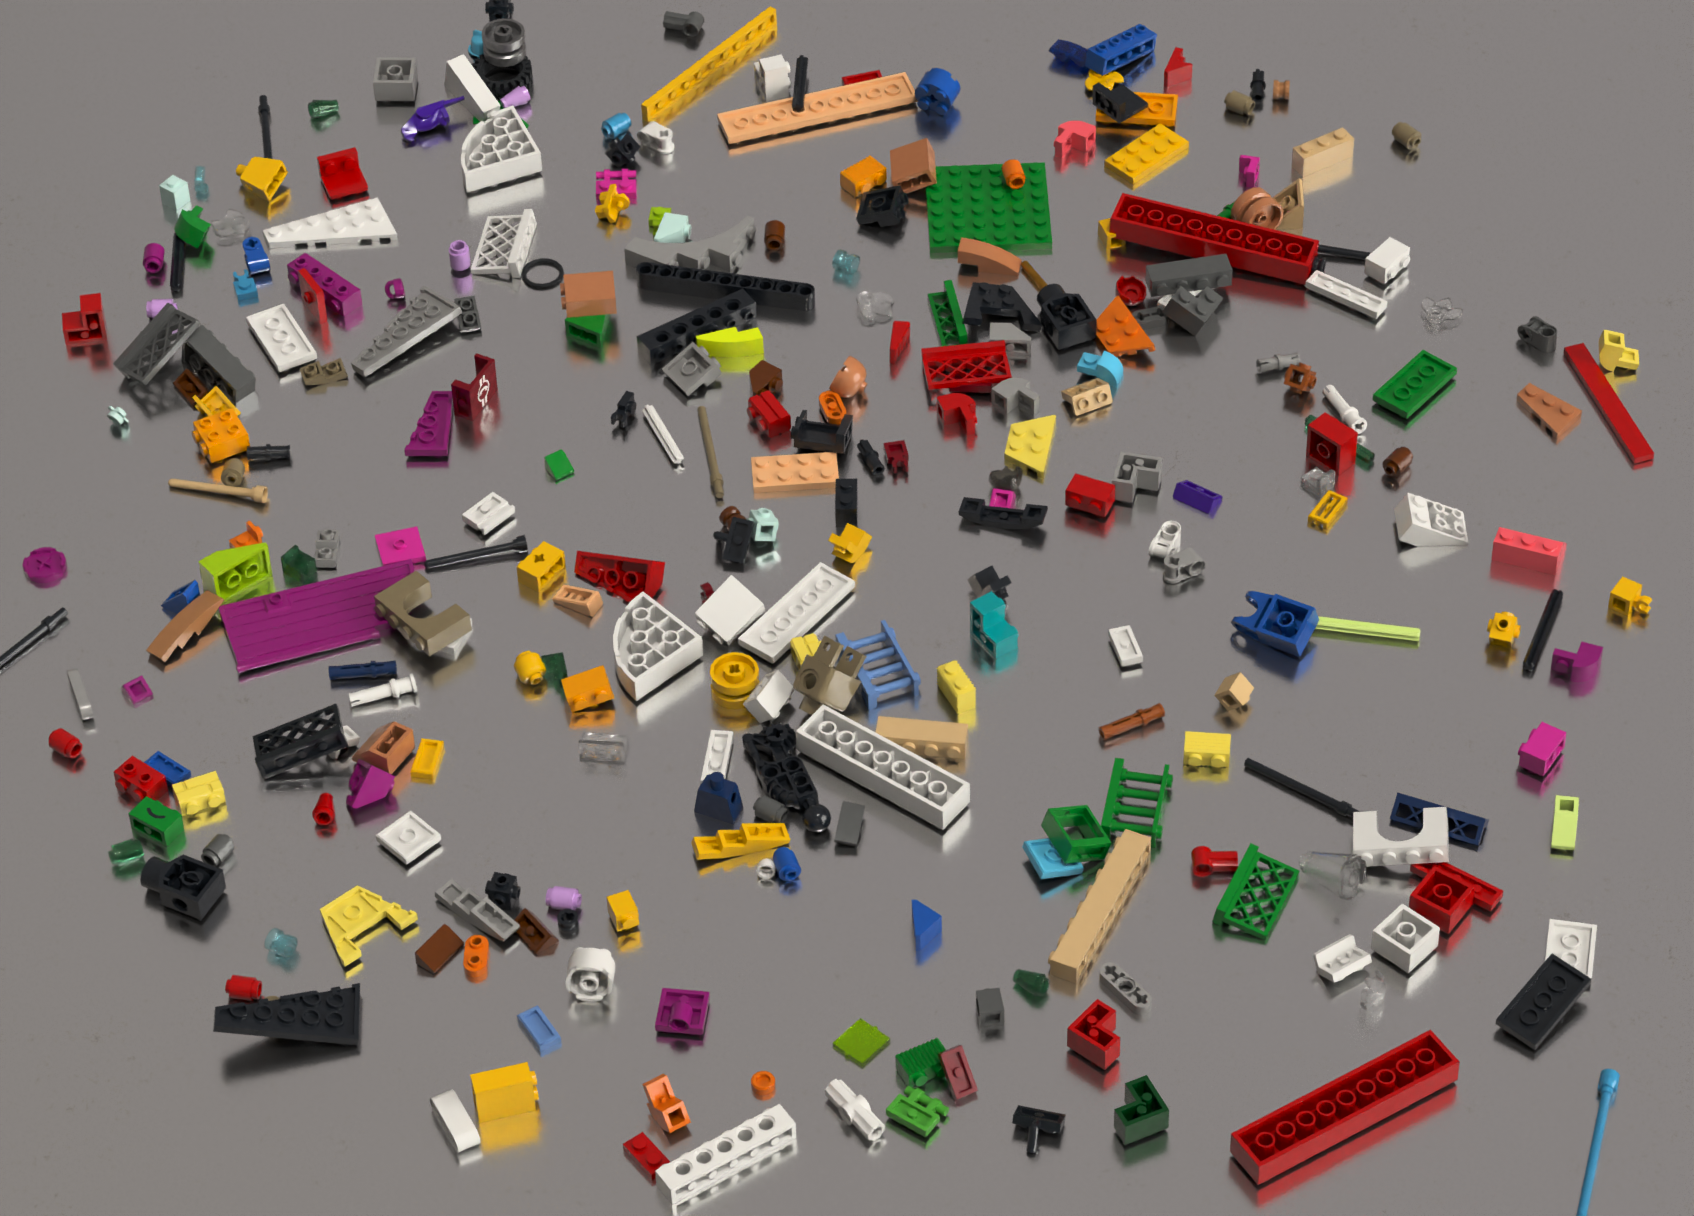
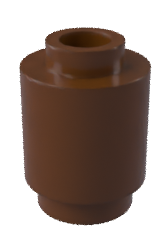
[764,220,785,251]
[1383,447,1413,477]

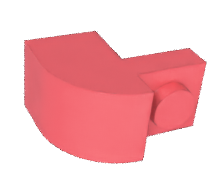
[1054,121,1096,159]

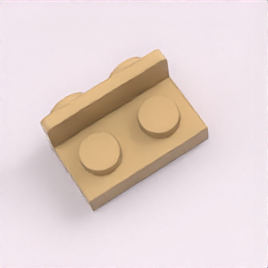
[1061,378,1113,416]

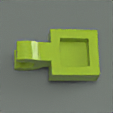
[648,207,672,235]

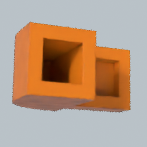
[642,1074,691,1133]

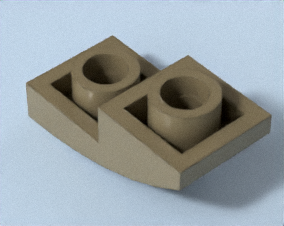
[300,358,348,385]

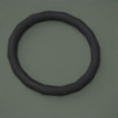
[521,258,564,288]

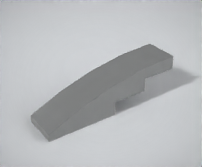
[435,878,520,942]

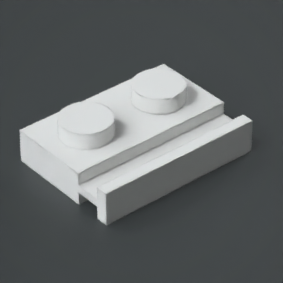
[462,492,515,535]

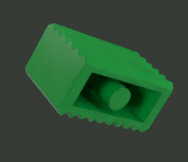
[895,1038,946,1087]

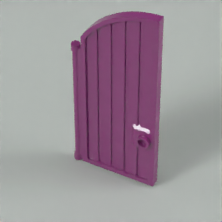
[218,559,414,673]

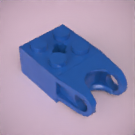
[1231,591,1319,657]

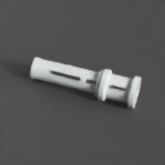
[1322,385,1367,434]
[348,673,418,707]

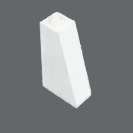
[444,54,500,122]

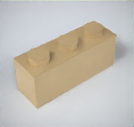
[1292,127,1354,177]

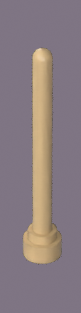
[168,479,268,503]

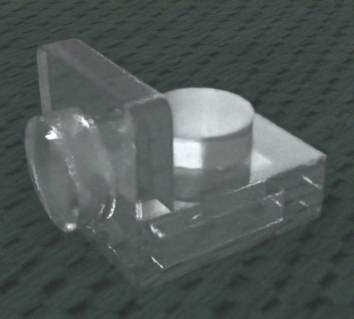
[1301,467,1335,496]

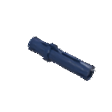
[329,660,397,680]

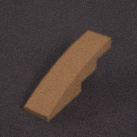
[146,590,224,662]

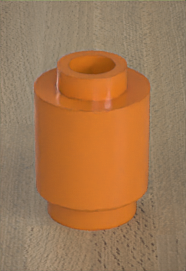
[1001,159,1026,189]

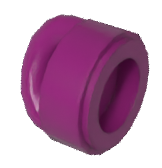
[385,278,405,299]

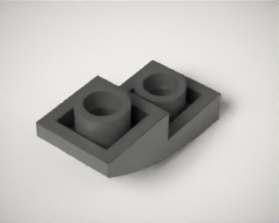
[454,296,481,333]
[834,801,865,847]

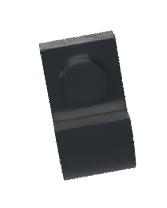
[968,566,1012,599]

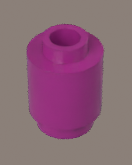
[143,243,165,273]

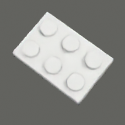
[1545,919,1597,985]

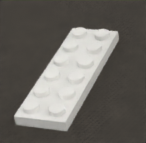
[738,562,855,664]

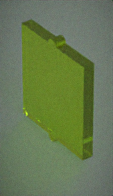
[833,1018,890,1066]

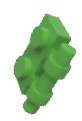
[886,1086,949,1137]

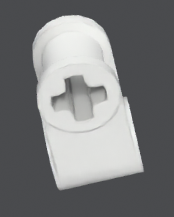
[637,121,675,154]
[1148,520,1181,558]

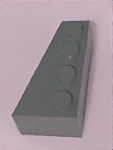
[181,325,256,403]

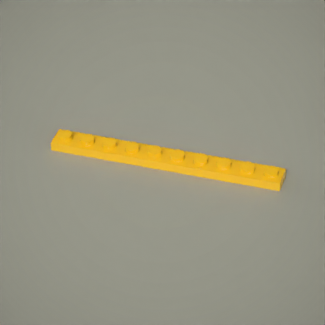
[641,6,777,122]

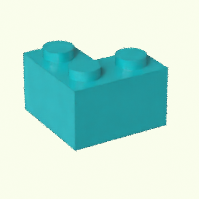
[970,591,1019,659]

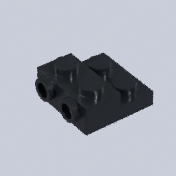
[856,185,908,227]

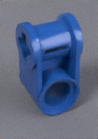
[242,237,271,275]

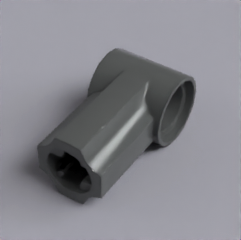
[663,11,704,37]

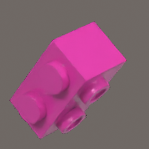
[1518,722,1566,776]

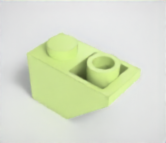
[1551,795,1579,850]

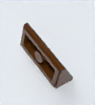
[173,369,210,408]
[514,908,559,954]
[415,924,464,974]

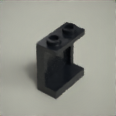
[791,410,853,454]

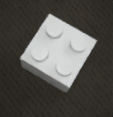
[1371,904,1440,973]

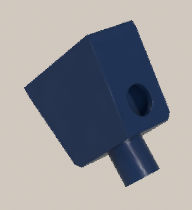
[694,772,743,825]

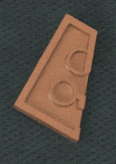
[1517,383,1582,439]

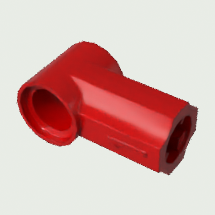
[1191,846,1238,877]

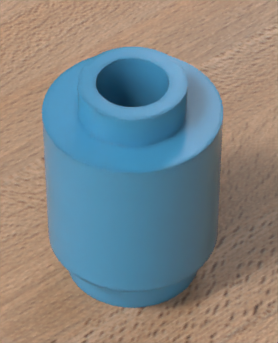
[601,113,631,139]

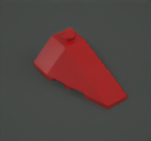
[574,551,665,602]

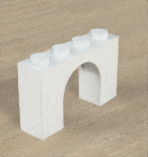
[1353,807,1449,867]

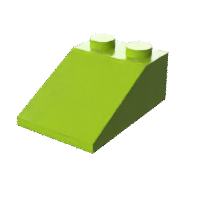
[198,543,272,605]

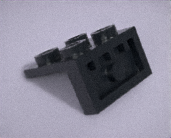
[1093,83,1148,123]

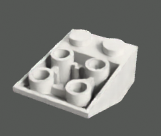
[1394,493,1468,547]

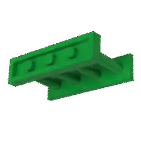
[1101,758,1173,848]

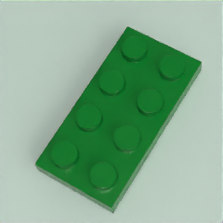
[1372,350,1457,419]

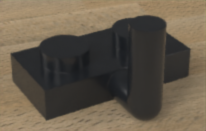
[713,517,755,564]
[1012,1105,1066,1153]

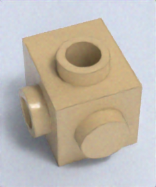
[1214,672,1254,711]

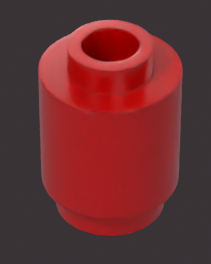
[49,728,82,758]
[225,975,262,1001]

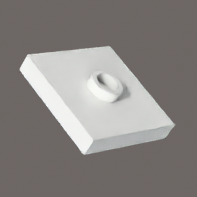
[376,810,441,865]

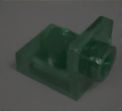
[541,652,568,688]

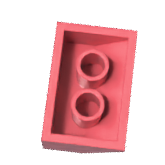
[1491,527,1567,575]

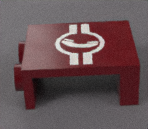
[451,353,498,421]

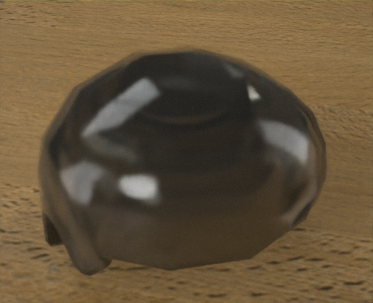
[989,466,1023,491]

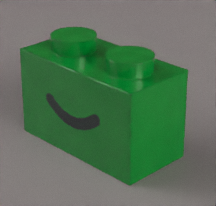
[128,796,184,847]

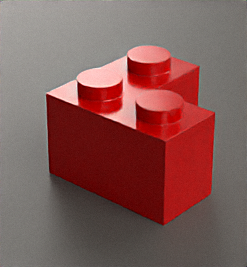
[62,293,107,345]
[1067,999,1120,1070]

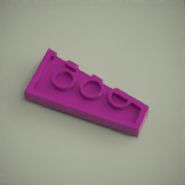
[404,391,453,456]

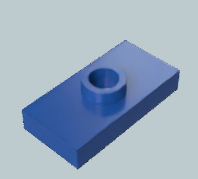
[144,751,192,787]

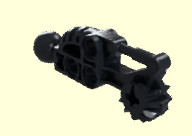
[742,722,831,832]

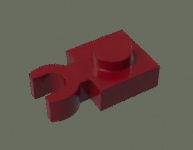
[883,440,909,474]

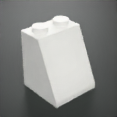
[695,575,766,647]

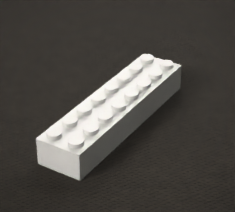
[796,704,970,830]

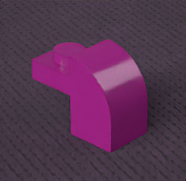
[1551,641,1603,682]

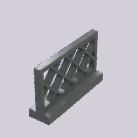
[113,303,201,385]

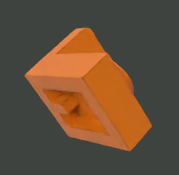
[229,521,263,548]

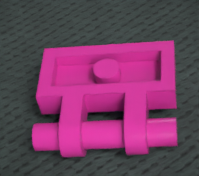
[596,168,637,200]

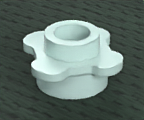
[107,406,129,426]

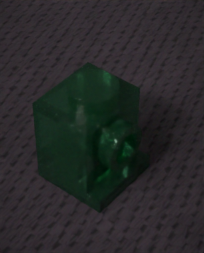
[281,545,317,583]

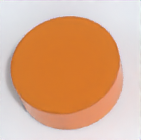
[751,1071,775,1095]

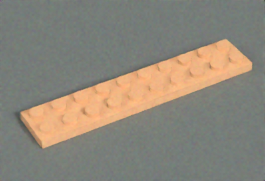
[717,72,918,144]

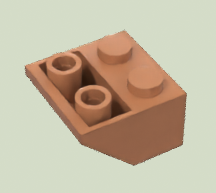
[352,721,415,774]

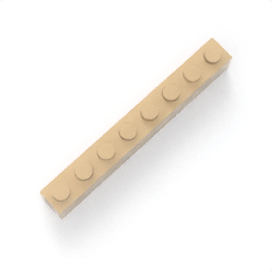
[1048,829,1151,984]

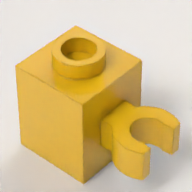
[1608,576,1652,616]

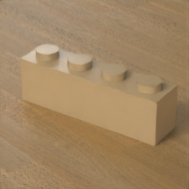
[875,716,968,759]

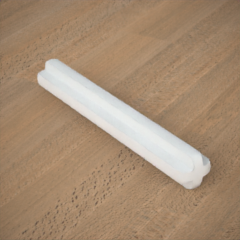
[642,404,684,464]

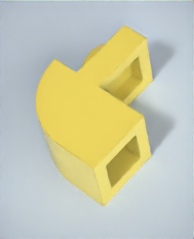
[1598,330,1639,372]

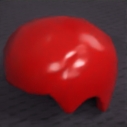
[1115,276,1147,306]

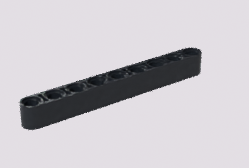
[636,262,815,311]

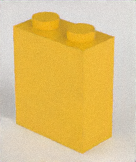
[470,1062,539,1123]

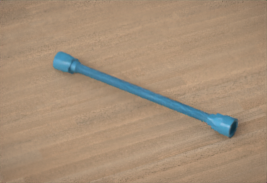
[1576,1069,1620,1216]

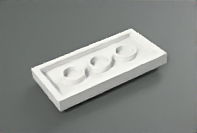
[246,304,317,372]

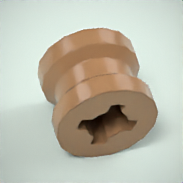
[1273,80,1290,100]

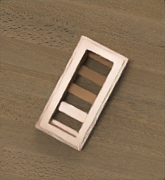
[552,585,603,617]

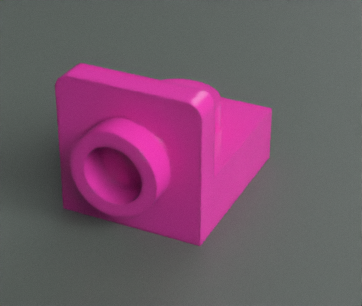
[1239,155,1260,188]

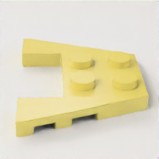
[320,885,418,967]

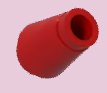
[312,793,335,825]

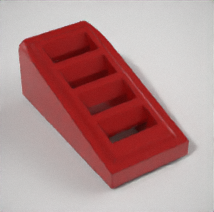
[890,321,910,365]

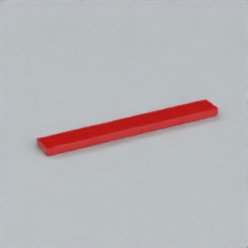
[1563,343,1654,463]

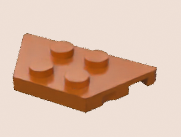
[1096,296,1156,357]

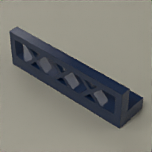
[1390,792,1489,846]

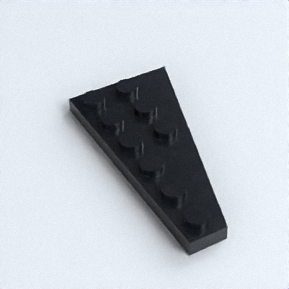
[213,983,360,1045]

